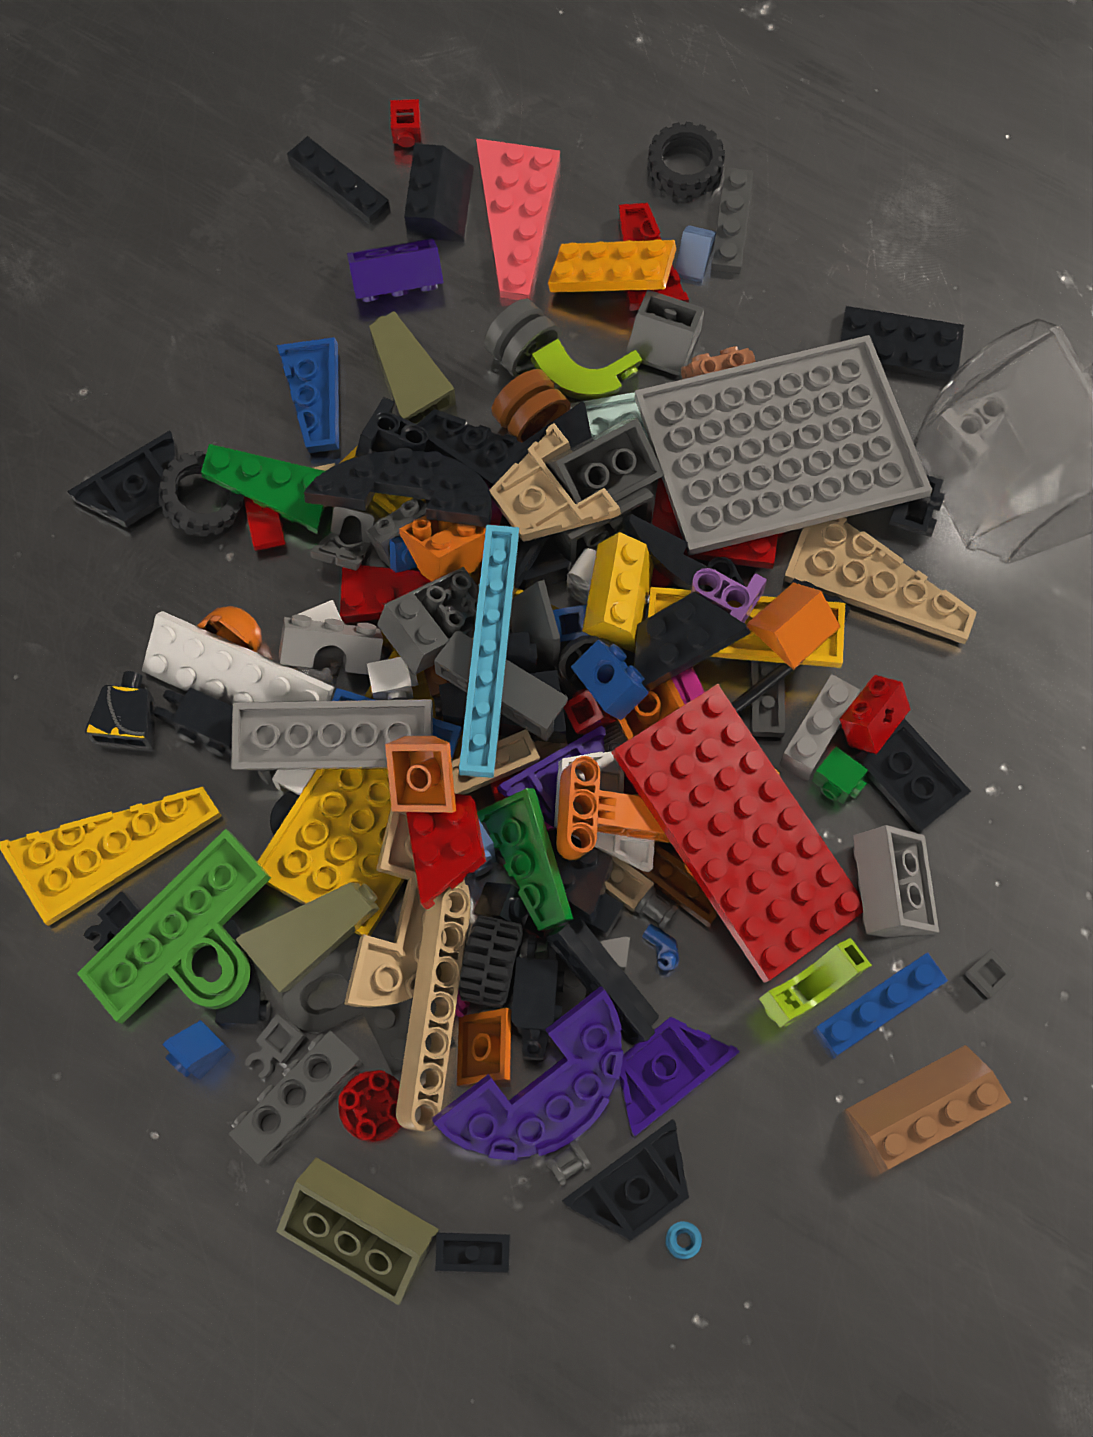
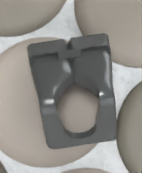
[310,507,375,571]

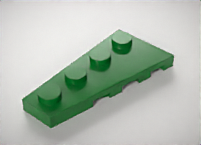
[201,444,325,534]
[477,788,573,931]

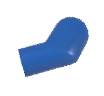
[642,923,680,971]

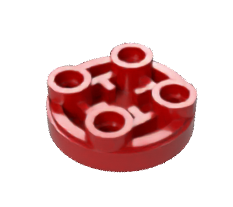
[338,1070,403,1143]

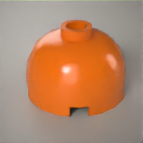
[197,606,262,653]

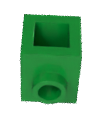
[812,746,868,804]

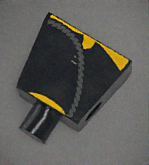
[85,671,155,750]

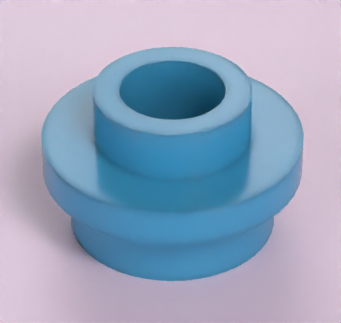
[666,1221,702,1259]

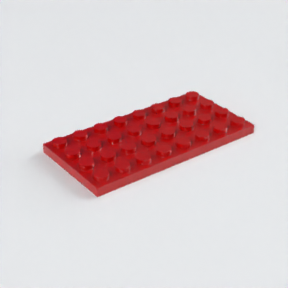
[611,684,863,983]

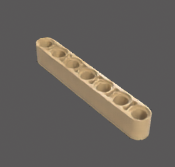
[396,887,470,1132]

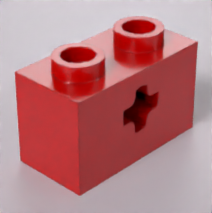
[840,675,911,754]

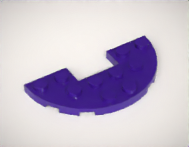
[431,986,624,1160]

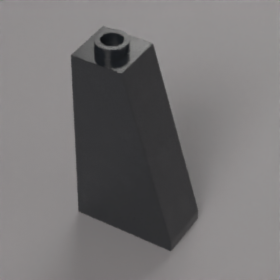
[434,670,566,744]

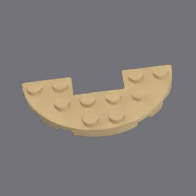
[344,808,470,1008]

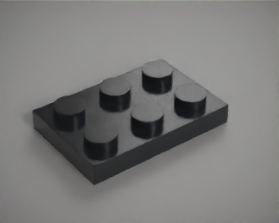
[854,718,971,834]

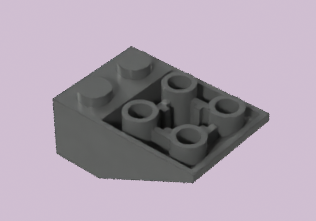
[377,567,479,675]

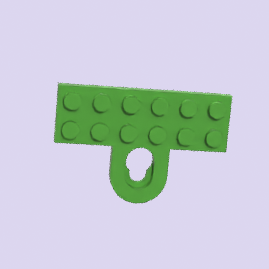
[77,829,272,1024]

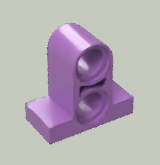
[691,568,767,623]

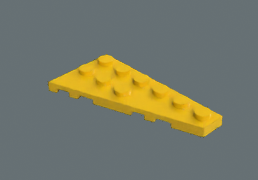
[0,786,222,926]

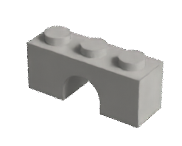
[279,615,383,675]
[779,674,860,782]

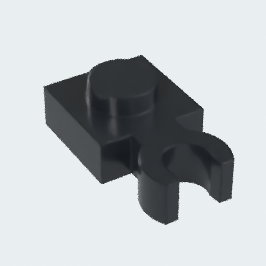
[83,890,141,952]

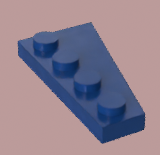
[277,337,339,453]

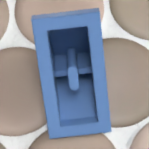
[675,225,716,283]

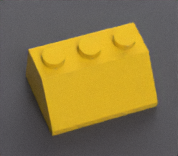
[582,532,654,653]

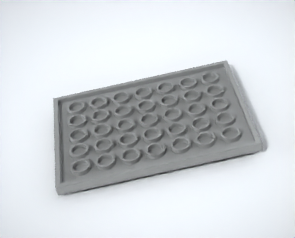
[634,335,932,556]

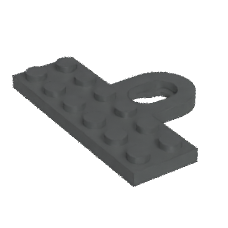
[282,908,455,1076]

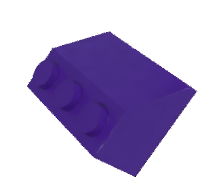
[347,238,444,302]

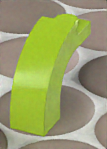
[531,339,642,400]
[759,938,872,1028]

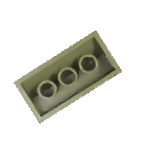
[276,1157,439,1305]

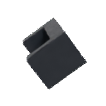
[435,1233,511,1275]

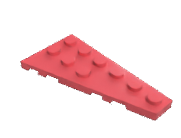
[476,138,560,300]

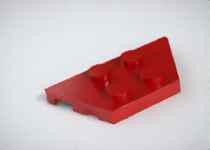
[406,793,486,910]

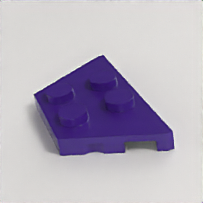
[496,725,606,829]
[619,1017,740,1138]

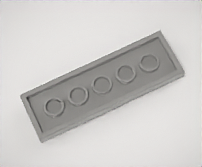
[231,699,433,770]

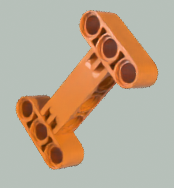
[556,756,693,877]

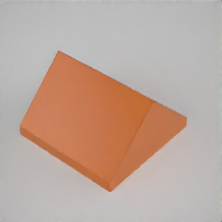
[747,582,840,670]
[457,1008,512,1087]

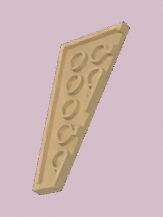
[783,517,977,644]

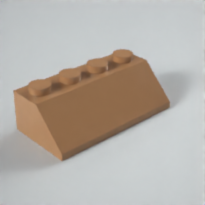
[845,1045,1011,1174]

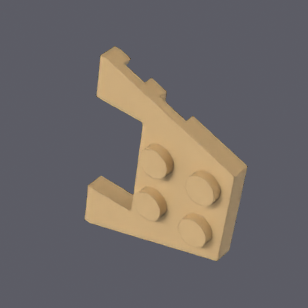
[489,423,621,542]

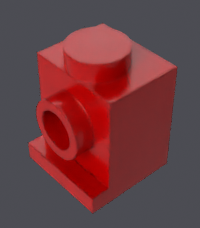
[390,99,421,148]

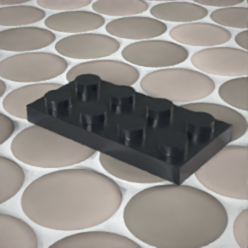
[840,306,965,382]

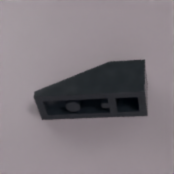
[215,920,270,1031]

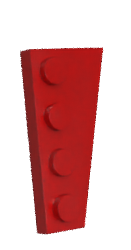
[619,203,689,311]
[340,565,431,623]

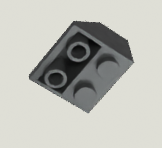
[625,290,704,377]

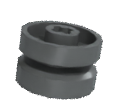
[484,298,562,377]

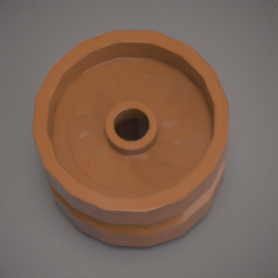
[492,369,571,442]

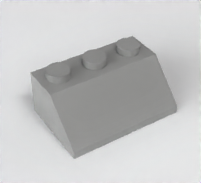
[853,825,939,938]

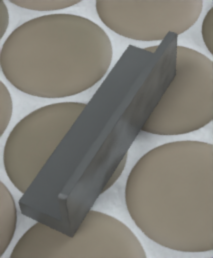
[434,631,568,741]

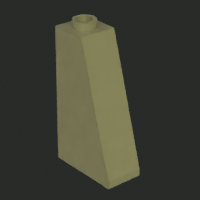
[369,311,456,424]
[236,883,380,993]

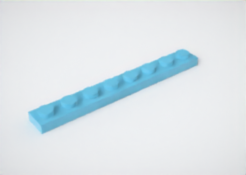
[459,525,519,778]

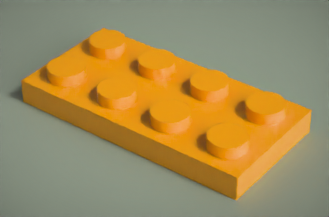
[548,239,677,292]

